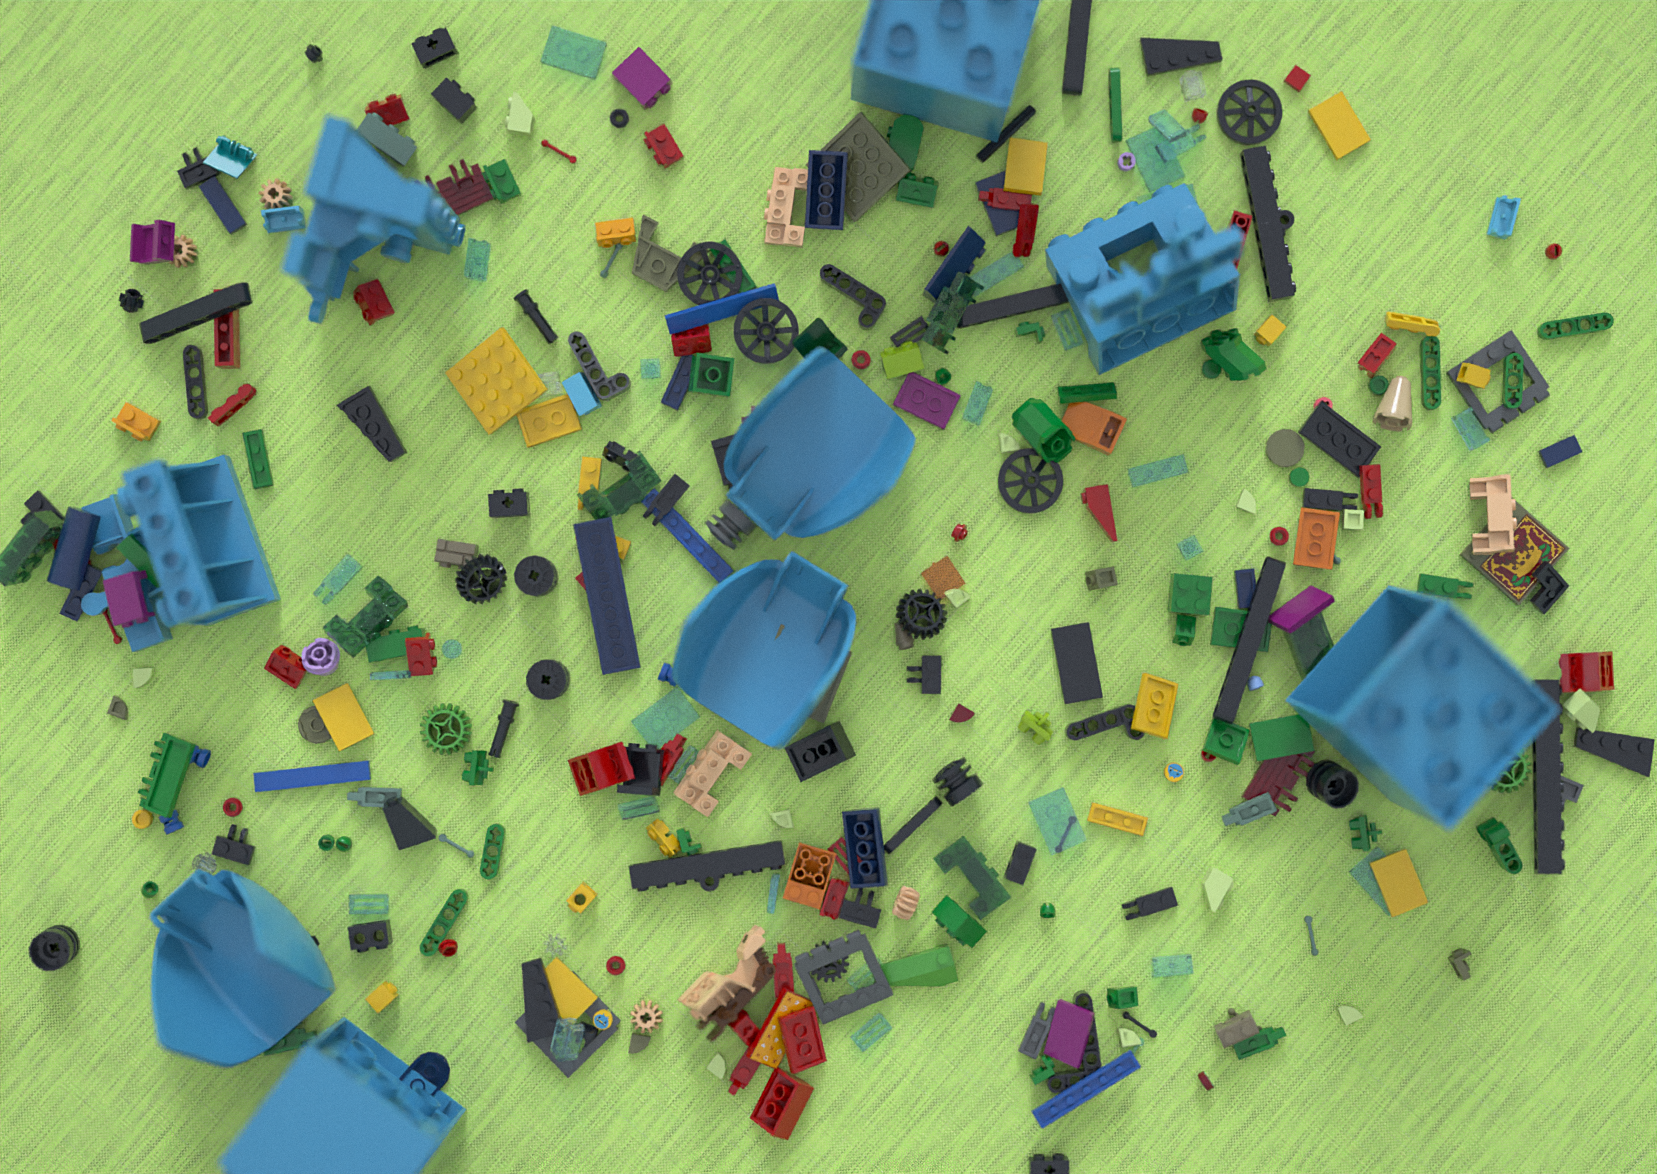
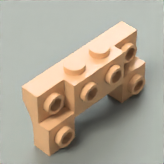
[764,167,808,248]
[1469,474,1517,555]
[673,729,752,817]

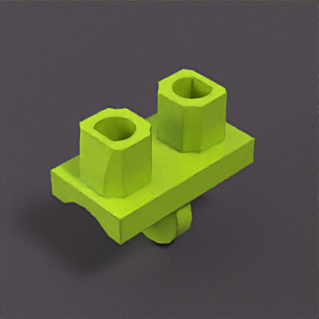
[1018,710,1054,745]

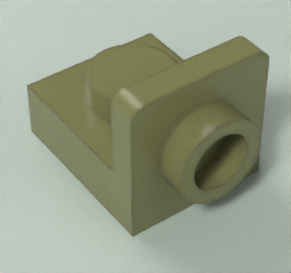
[1085,566,1118,591]
[1448,948,1471,981]

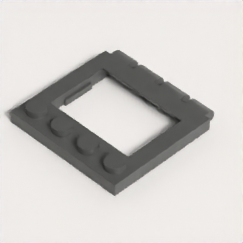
[1446,330,1550,433]
[794,930,894,1025]
[514,971,621,1078]

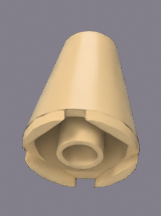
[1373,376,1412,432]

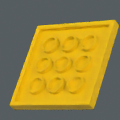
[445,327,548,435]

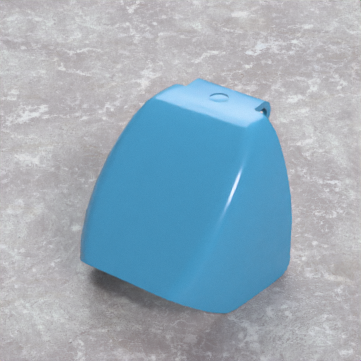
[724,347,915,540]
[672,551,856,750]
[150,869,336,1068]

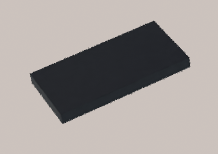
[1298,401,1381,478]
[1051,622,1103,704]

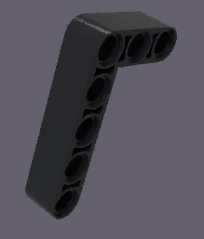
[1046,990,1102,1093]

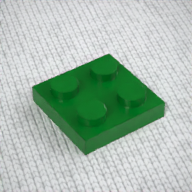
[1202,718,1250,765]

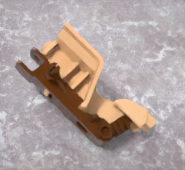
[677,925,776,1042]

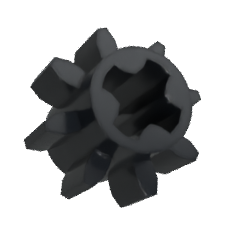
[119,289,144,313]

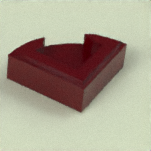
[949,703,975,722]

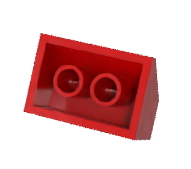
[750,1067,814,1140]

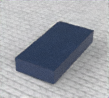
[1538,435,1582,468]
[1234,568,1256,609]

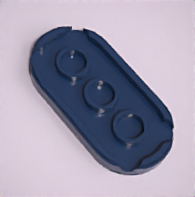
[399,1052,450,1096]

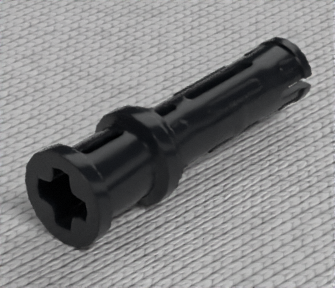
[513,289,559,344]
[488,699,519,758]

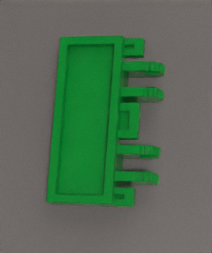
[138,733,196,818]

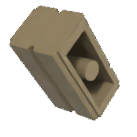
[434,539,479,570]
[1214,1010,1260,1048]

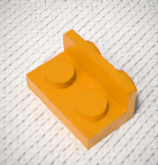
[595,218,636,248]
[111,402,161,442]

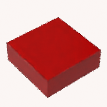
[1283,65,1311,92]

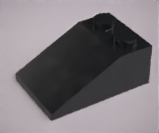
[785,721,856,782]

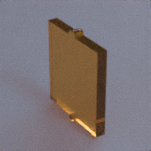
[921,556,966,599]

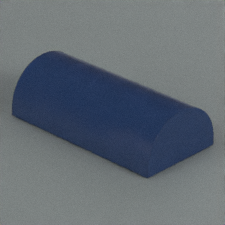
[805,150,848,230]
[47,506,101,591]
[842,807,888,889]

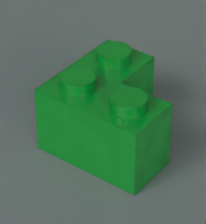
[932,895,987,948]

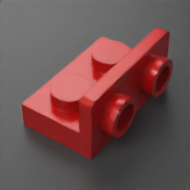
[365,93,410,126]
[643,124,684,169]
[671,324,712,357]
[264,645,307,689]

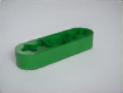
[1502,353,1524,409]
[480,823,505,879]

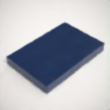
[975,170,1019,236]

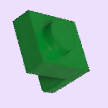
[1015,321,1045,344]

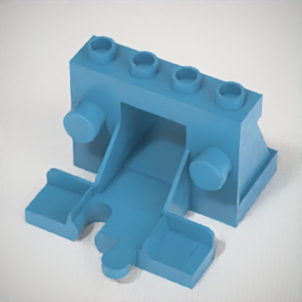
[281,115,465,324]
[1045,183,1244,375]
[81,455,281,652]

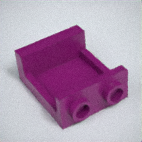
[612,47,672,110]
[130,219,175,265]
[103,570,155,628]

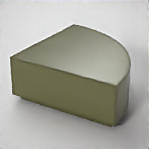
[107,695,128,720]
[628,1033,651,1053]

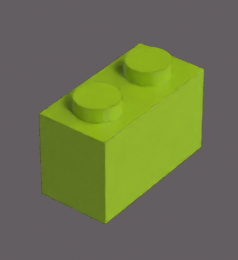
[879,341,924,379]

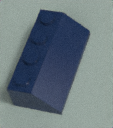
[923,226,986,308]

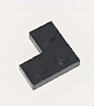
[1530,560,1569,614]

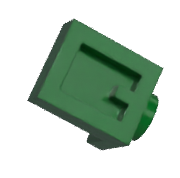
[1172,614,1196,646]
[676,827,702,855]
[1107,986,1139,1009]
[1030,1054,1056,1086]

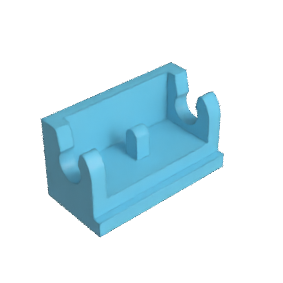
[1487,195,1521,239]
[261,206,306,233]
[562,372,602,416]

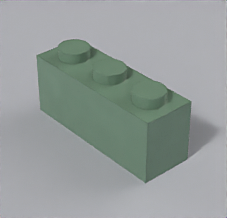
[357,112,417,167]

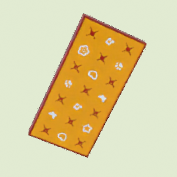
[746,988,813,1070]

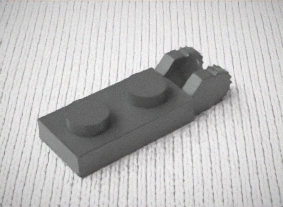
[1018,1002,1056,1059]

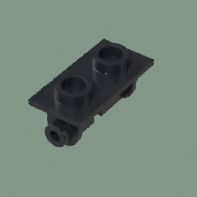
[602,441,643,474]

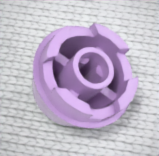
[302,638,340,676]

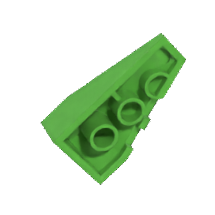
[881,943,959,987]

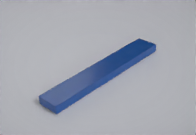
[665,283,779,335]
[641,488,734,583]
[253,760,371,792]
[1031,1050,1141,1129]

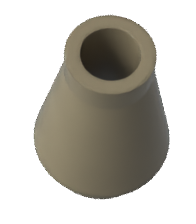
[894,622,915,650]

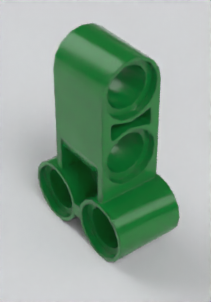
[1476,817,1523,874]

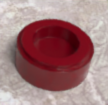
[1198,1071,1214,1091]

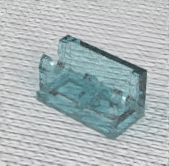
[464,238,491,282]
[962,381,993,425]
[1451,407,1490,451]
[1151,954,1194,978]
[550,1018,585,1062]

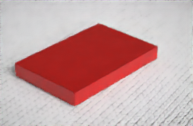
[778,1005,827,1074]

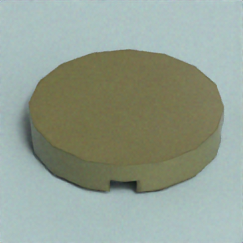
[1265,429,1305,467]
[298,706,331,744]

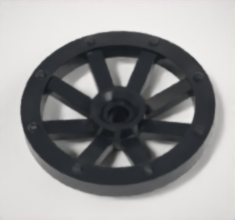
[1217,79,1282,145]
[677,241,743,305]
[734,298,799,364]
[998,448,1063,514]

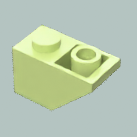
[505,92,535,137]
[1562,689,1600,733]
[1201,865,1234,912]

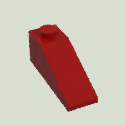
[1081,484,1118,542]

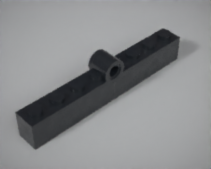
[1240,145,1296,303]
[629,840,785,892]

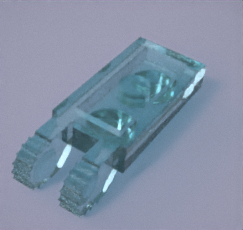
[1155,124,1206,164]
[313,554,363,605]

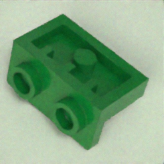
[482,159,522,204]
[896,173,938,208]

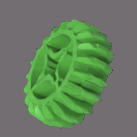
[420,703,472,755]
[1491,749,1532,793]

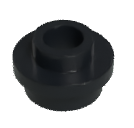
[305,44,323,63]
[610,109,629,128]

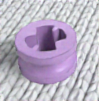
[1117,152,1136,171]

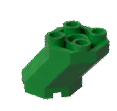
[1200,328,1267,381]
[1012,398,1075,463]

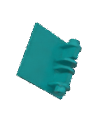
[203,135,257,179]

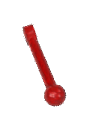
[541,139,577,164]
[102,609,122,644]

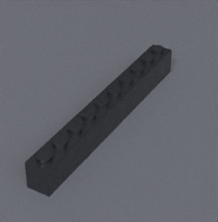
[1532,679,1565,875]

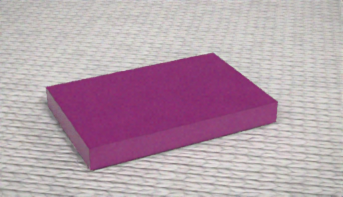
[893,372,961,430]
[1268,585,1335,634]
[1044,999,1095,1069]

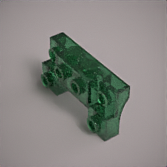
[921,271,984,355]
[577,451,661,520]
[322,575,408,658]
[933,835,1011,920]

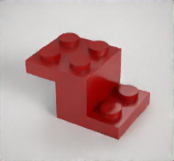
[1559,651,1615,693]
[568,741,635,796]

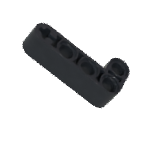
[820,264,886,330]
[1065,704,1145,740]

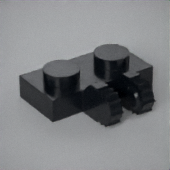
[177,147,221,189]
[21,490,65,534]
[907,655,942,694]
[212,824,256,865]
[839,888,881,928]

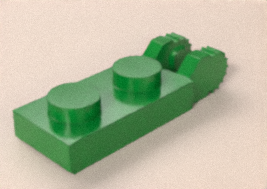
[1417,573,1474,599]

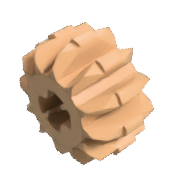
[259,179,293,209]
[169,235,198,268]
[892,886,920,920]
[630,1000,663,1033]

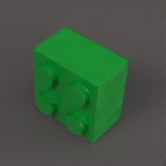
[688,353,735,397]
[1167,573,1213,616]

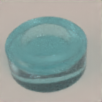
[442,639,462,659]

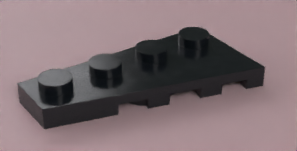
[1140,38,1223,76]
[337,386,407,462]
[1574,727,1655,777]
[521,957,565,1043]

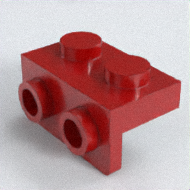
[353,279,395,326]
[405,632,437,676]

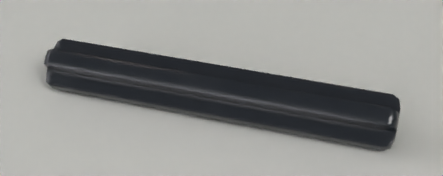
[976,105,1036,163]

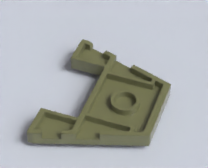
[632,214,709,292]

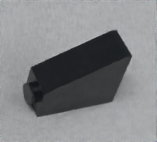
[382,797,437,850]

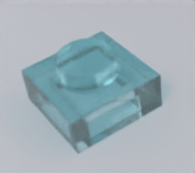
[640,358,661,379]
[1176,535,1203,561]

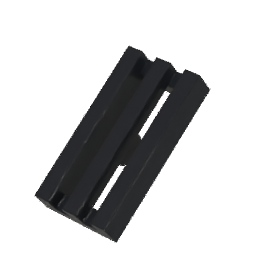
[890,316,932,348]

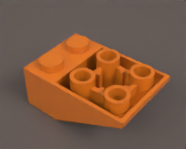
[1061,402,1127,456]
[783,842,836,909]

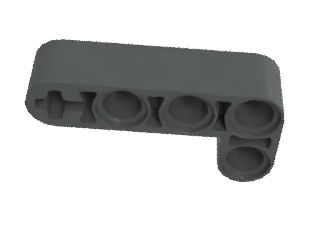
[568,331,631,401]

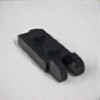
[643,474,690,526]
[1302,488,1358,511]
[1121,886,1178,920]

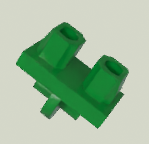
[462,750,494,786]
[1349,814,1382,852]

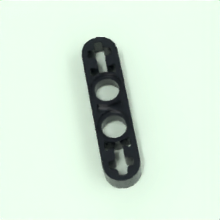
[183,345,208,419]
[884,796,943,855]

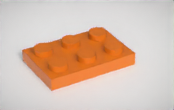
[1293,507,1340,570]

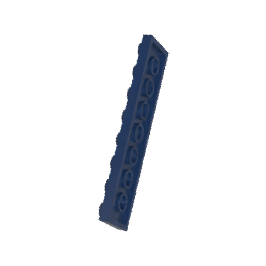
[573,517,641,675]

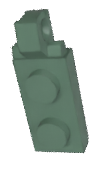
[347,787,402,807]
[1222,792,1277,826]

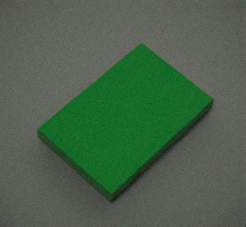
[1210,607,1272,652]
[1249,714,1315,761]

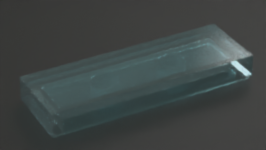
[965,251,1024,297]
[1127,454,1188,488]

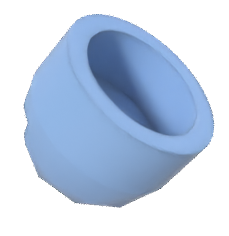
[1247,676,1264,691]

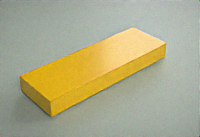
[1087,802,1148,836]

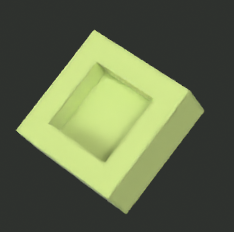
[1342,509,1364,530]

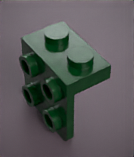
[792,318,848,359]

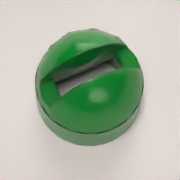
[935,367,951,385]
[318,834,335,851]
[336,836,352,852]
[141,881,158,898]
[1040,903,1056,918]

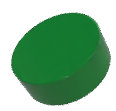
[1201,359,1222,379]
[1368,376,1389,395]
[1289,468,1309,487]

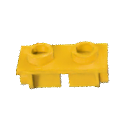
[646,818,681,858]

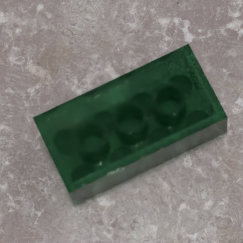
[0,510,64,587]
[1282,612,1334,681]

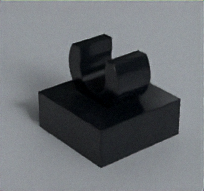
[573,1021,599,1047]

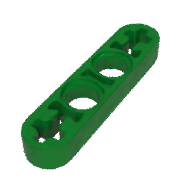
[1108,68,1122,142]
[1537,312,1614,340]
[1420,336,1441,410]
[420,889,469,956]

